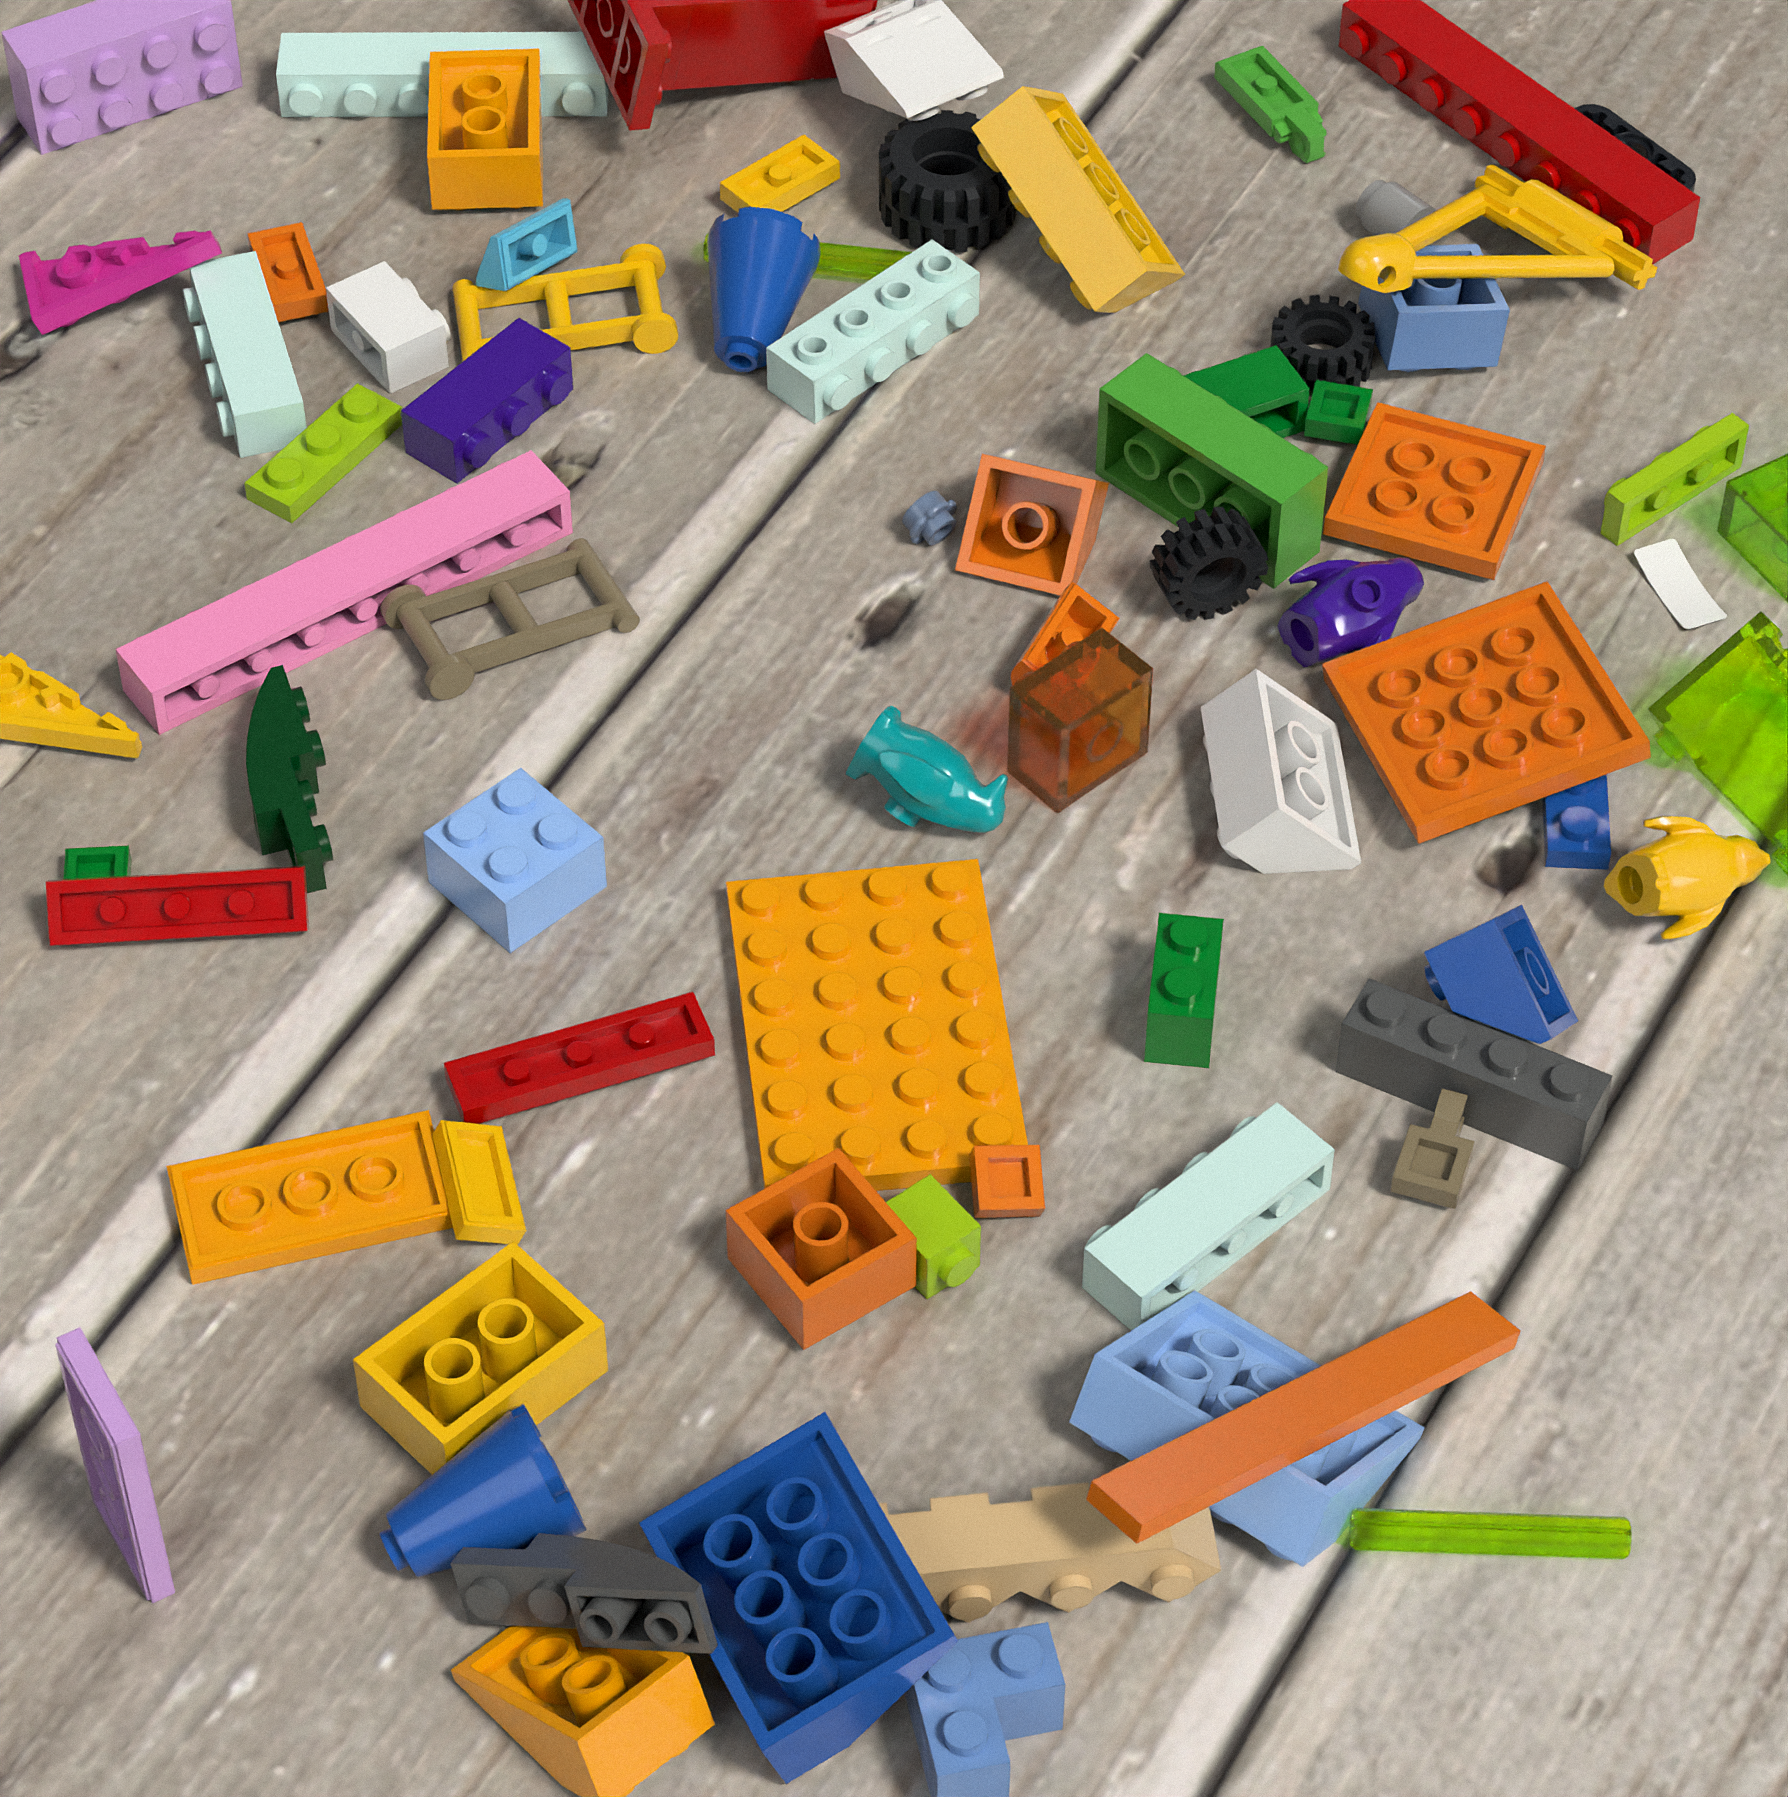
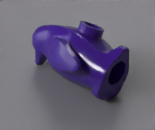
[1277,558,1424,668]

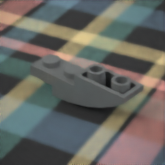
[450,1533,718,1654]

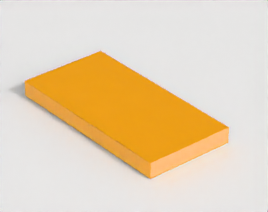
[167,1110,453,1285]

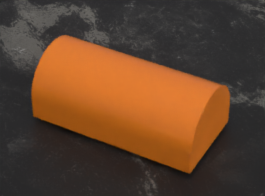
[1010,581,1120,709]

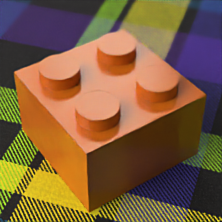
[725,1148,917,1350]

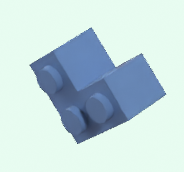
[905,1622,1065,1797]

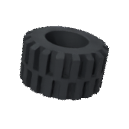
[879,110,1017,253]

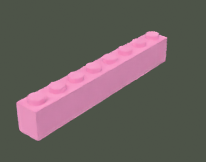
[115,450,573,735]

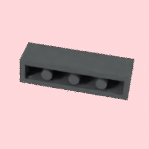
[1336,978,1613,1171]

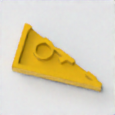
[0,652,142,759]

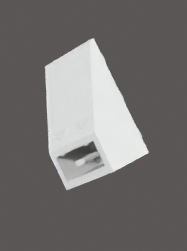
[824,0,1005,121]

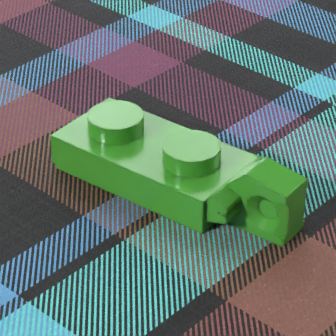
[1214,45,1327,163]

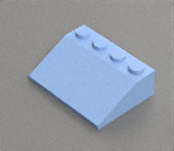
[1069,1291,1425,1567]

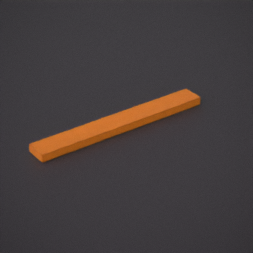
[1086,1291,1521,1544]

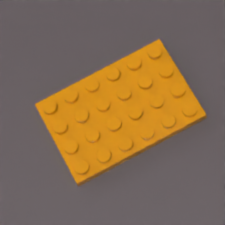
[726,859,1028,1191]

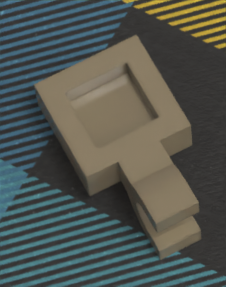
[1391,1088,1475,1209]

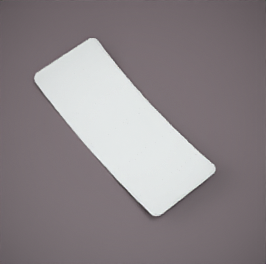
[1634,539,1727,630]

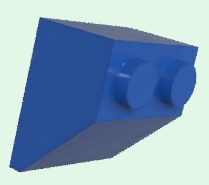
[1424,905,1578,1044]

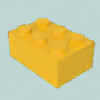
[353,1241,608,1474]

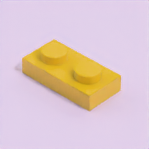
[720,134,840,213]

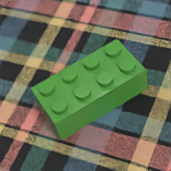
[1095,353,1328,589]

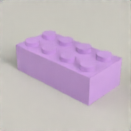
[1,0,243,155]

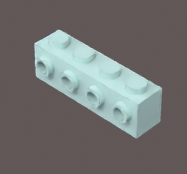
[766,240,980,424]

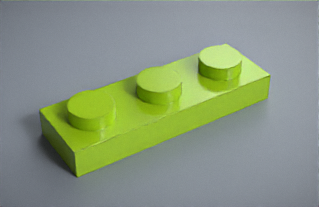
[244,383,402,523]
[1600,413,1749,546]

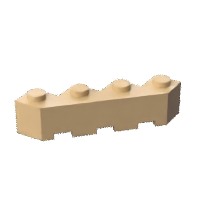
[879,1482,1222,1623]

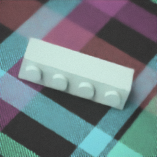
[182,251,307,458]
[1082,1102,1335,1331]

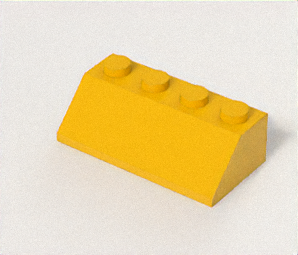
[971,86,1185,313]

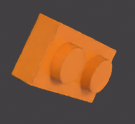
[247,222,329,322]

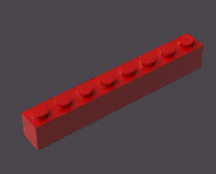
[1339,0,1701,264]

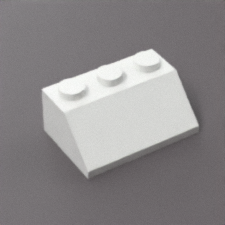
[1201,669,1361,874]

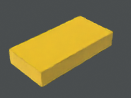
[432,1120,526,1245]

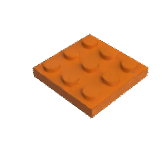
[1323,402,1546,580]

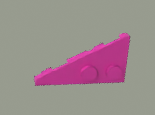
[18,230,222,335]

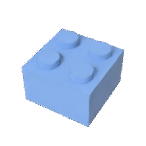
[423,768,607,953]

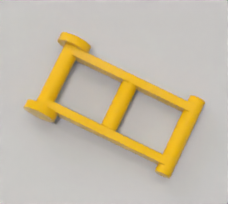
[452,244,678,362]

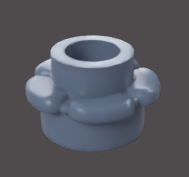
[902,491,957,545]

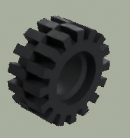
[1270,295,1375,390]
[1150,507,1268,620]

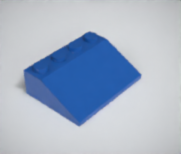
[639,1412,958,1784]

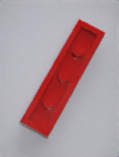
[46,866,309,946]
[444,992,715,1124]

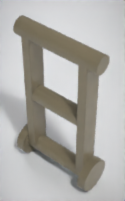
[380,538,640,700]

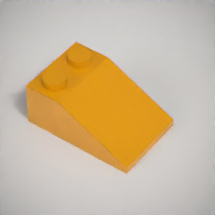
[427,48,543,210]
[451,1625,715,1797]

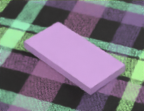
[55,1327,175,1604]

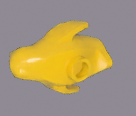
[1604,816,1771,940]

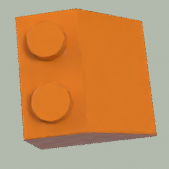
[955,454,1109,595]

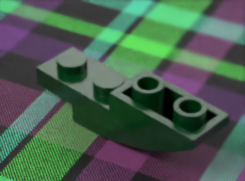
[246,665,333,894]

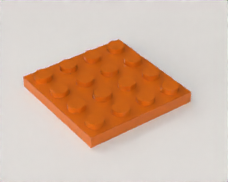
[1322,581,1651,844]

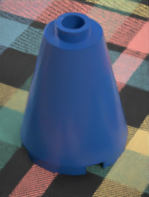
[707,207,821,372]
[379,1403,587,1577]

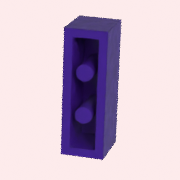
[401,318,574,484]

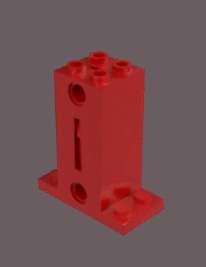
[567,0,878,131]

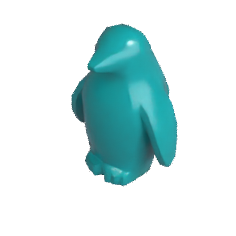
[845,706,1008,833]

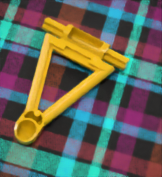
[1338,165,1657,293]

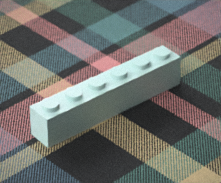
[276,32,609,117]

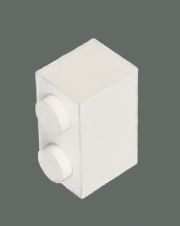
[326,261,451,394]

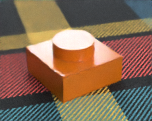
[969,1145,1045,1218]

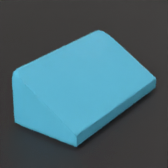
[476,198,577,291]

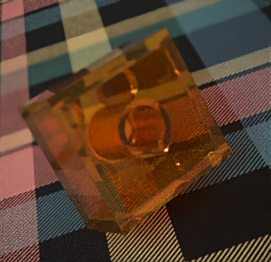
[1007,627,1153,814]

